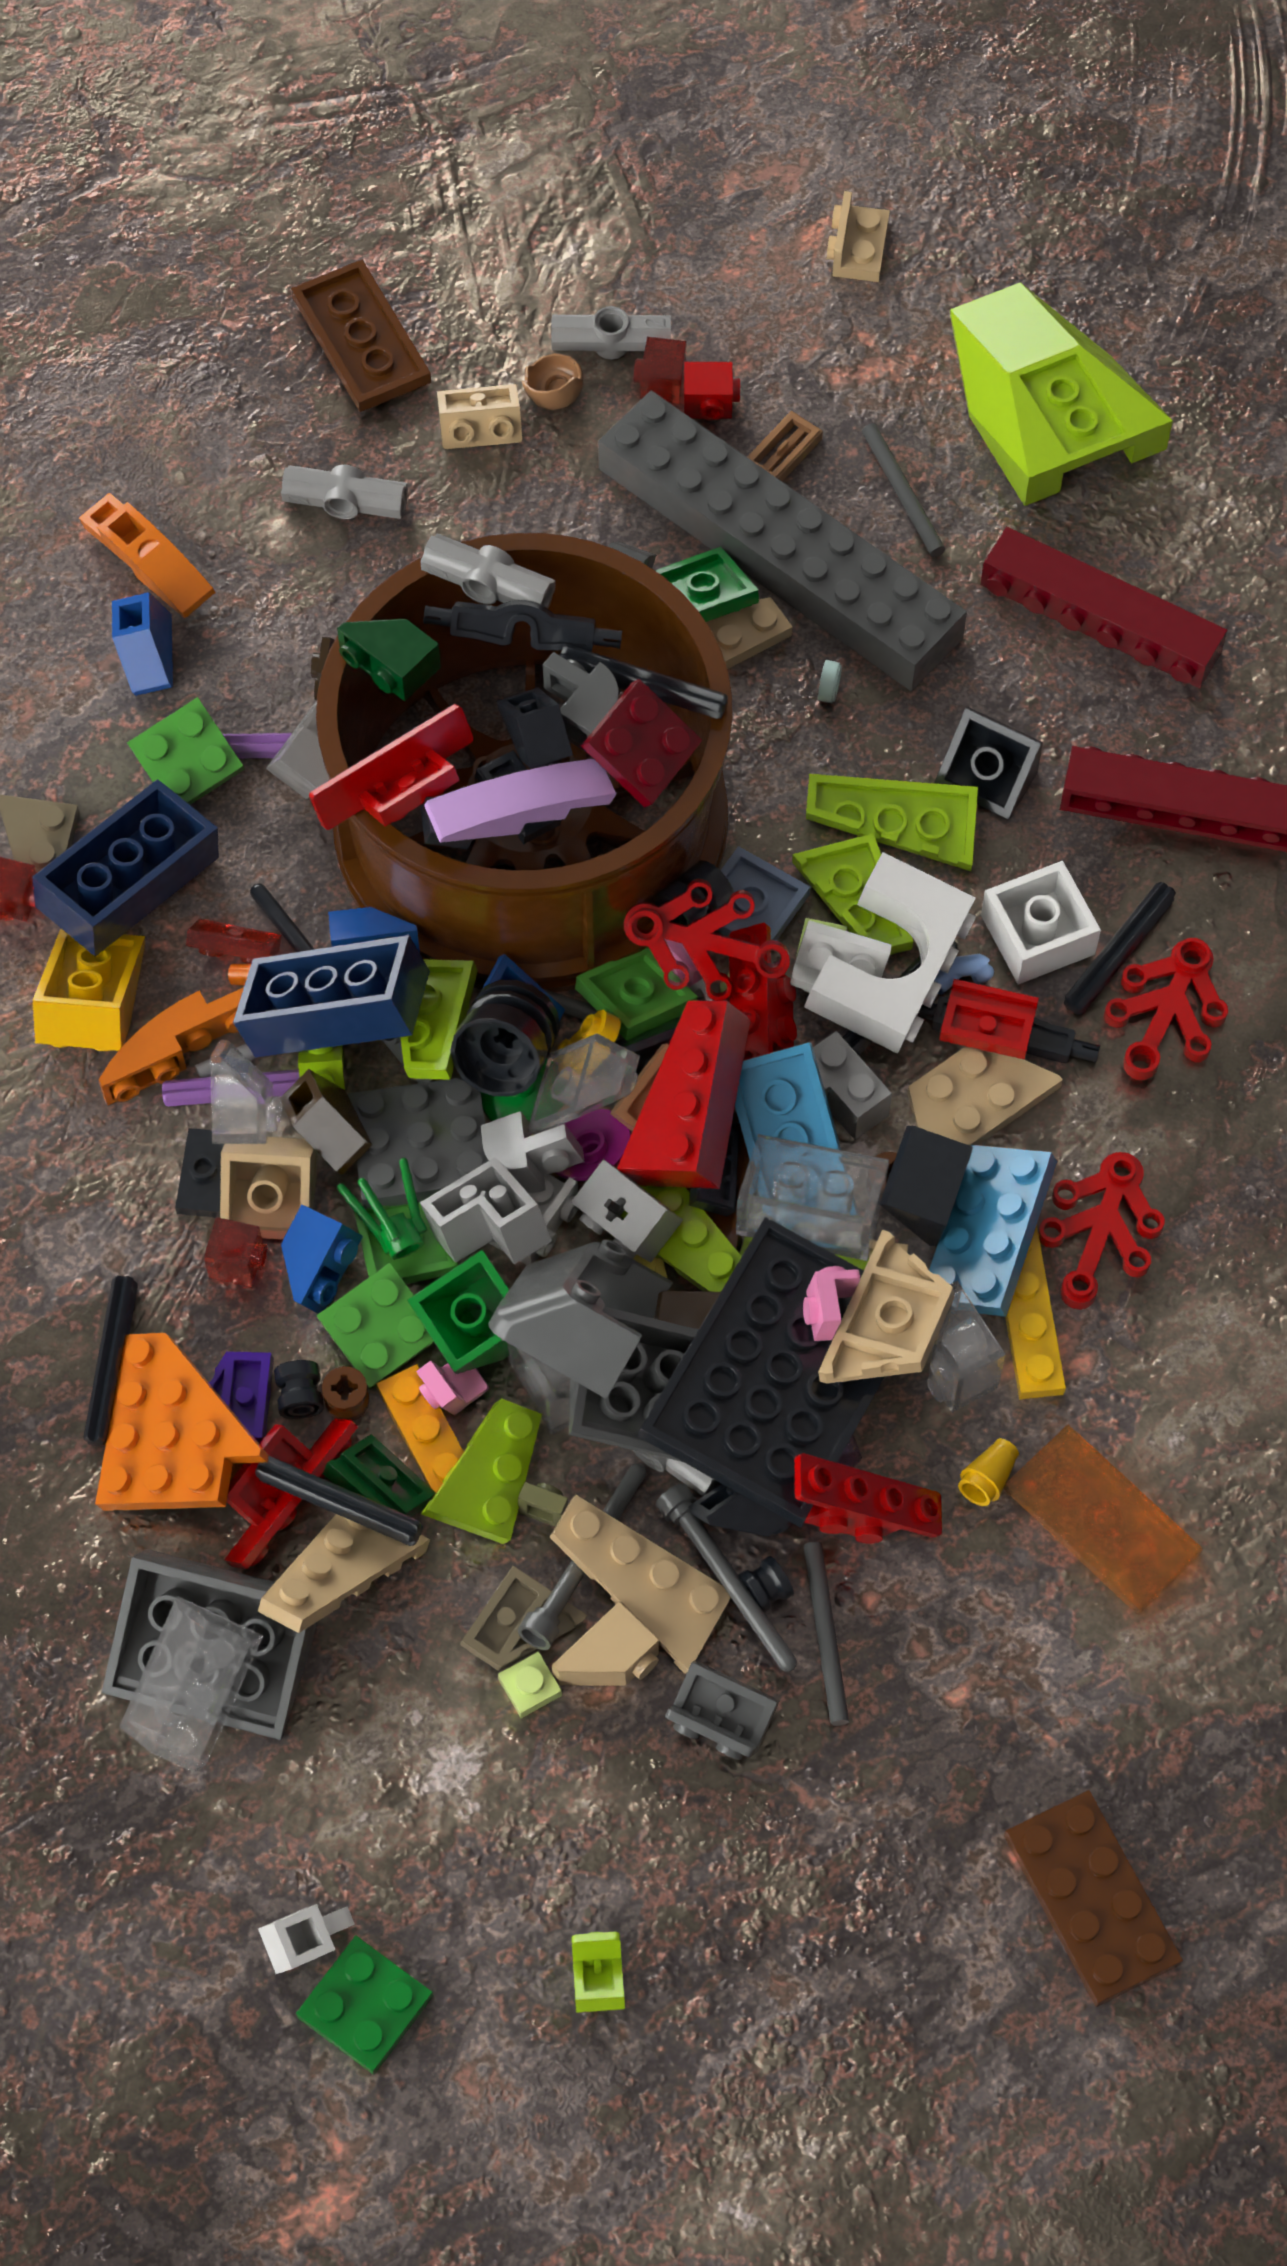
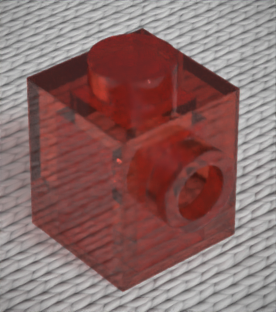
[633,336,687,404]
[0,857,37,922]
[204,1217,268,1288]

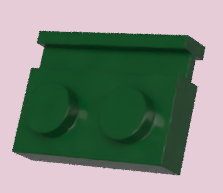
[322,1434,436,1517]

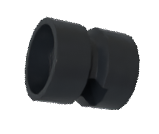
[655,860,735,926]

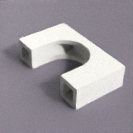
[804,852,976,1054]

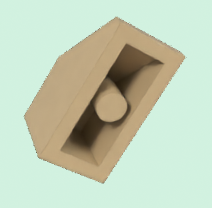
[552,1601,659,1686]

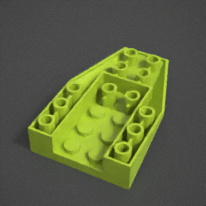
[950,282,1173,506]

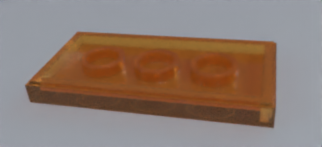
[1004,1424,1203,1615]

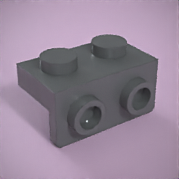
[665,1660,780,1760]

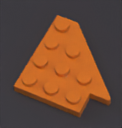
[95,1333,269,1511]

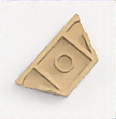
[907,1046,1063,1146]
[818,1230,954,1384]

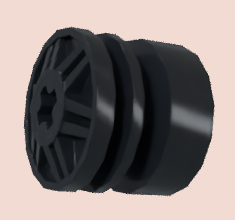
[450,980,560,1096]

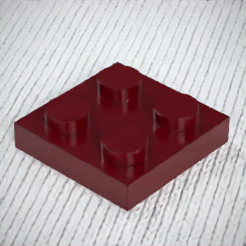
[581,679,703,807]

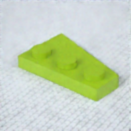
[792,833,913,955]
[401,959,478,1080]
[421,1398,542,1544]

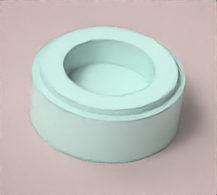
[818,660,842,703]

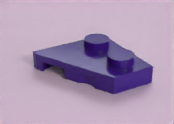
[209,1351,274,1444]

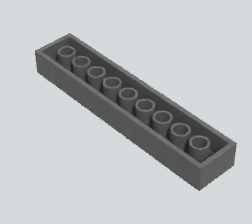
[598,390,967,692]

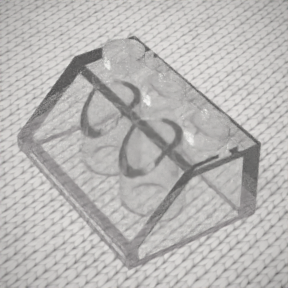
[736,1134,889,1261]
[119,1596,263,1773]

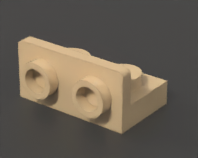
[826,191,890,282]
[437,384,522,449]

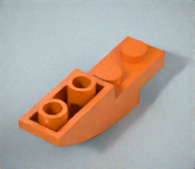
[79,493,216,619]
[98,987,244,1105]

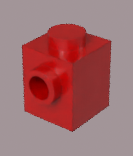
[684,362,740,420]

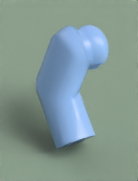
[935,953,994,995]

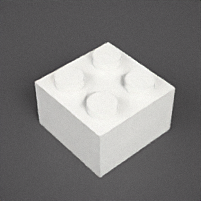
[981,861,1101,985]

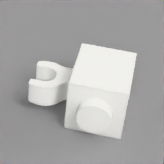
[258,1904,355,1974]

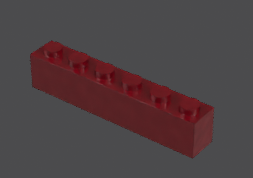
[980,526,1227,688]
[1059,746,1287,852]

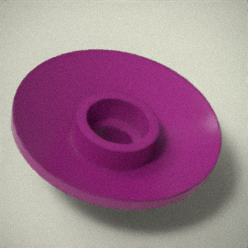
[555,1109,631,1181]

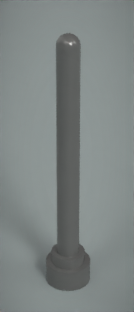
[517,1464,646,1650]
[656,1484,797,1672]

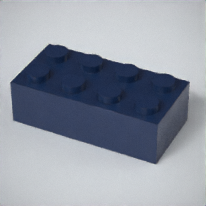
[32,779,219,957]
[233,935,430,1058]

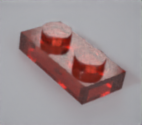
[186,918,282,964]

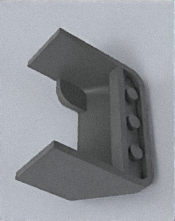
[488,1240,673,1399]

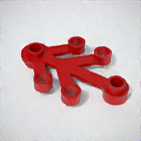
[624,879,790,1001]
[1104,938,1228,1080]
[1038,1152,1165,1310]

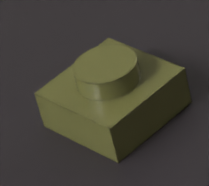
[518,1482,568,1527]

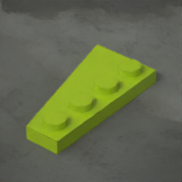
[806,774,978,872]
[621,1183,742,1292]

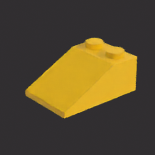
[33,929,145,1051]

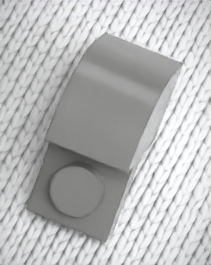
[481,1111,584,1193]

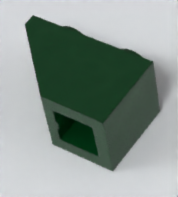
[337,619,441,701]

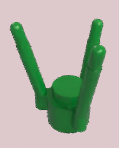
[337,1158,428,1260]

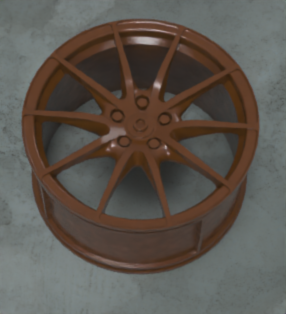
[316,533,732,992]

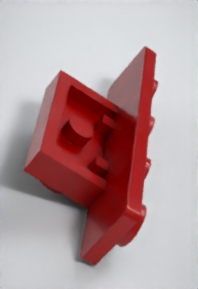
[309,704,474,830]
[729,922,797,1061]
[224,1419,358,1569]
[794,1453,942,1544]

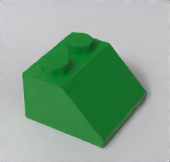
[407,1250,518,1374]

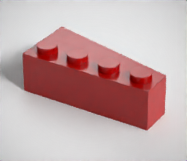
[617,1001,750,1189]

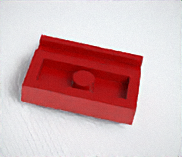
[939,979,1039,1060]

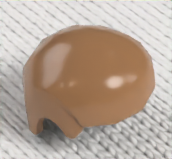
[522,353,583,410]

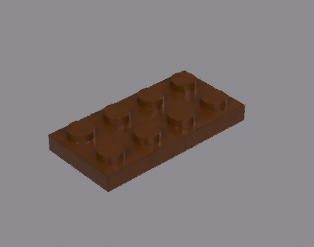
[291,259,432,412]
[1004,1790,1183,2007]

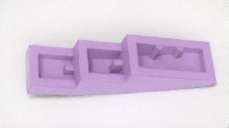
[424,759,616,843]

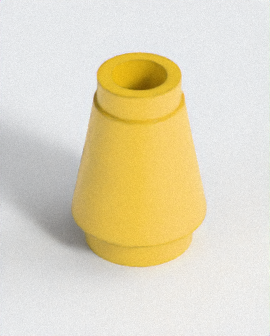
[958,1438,1019,1506]

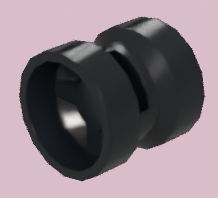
[274,1360,324,1419]

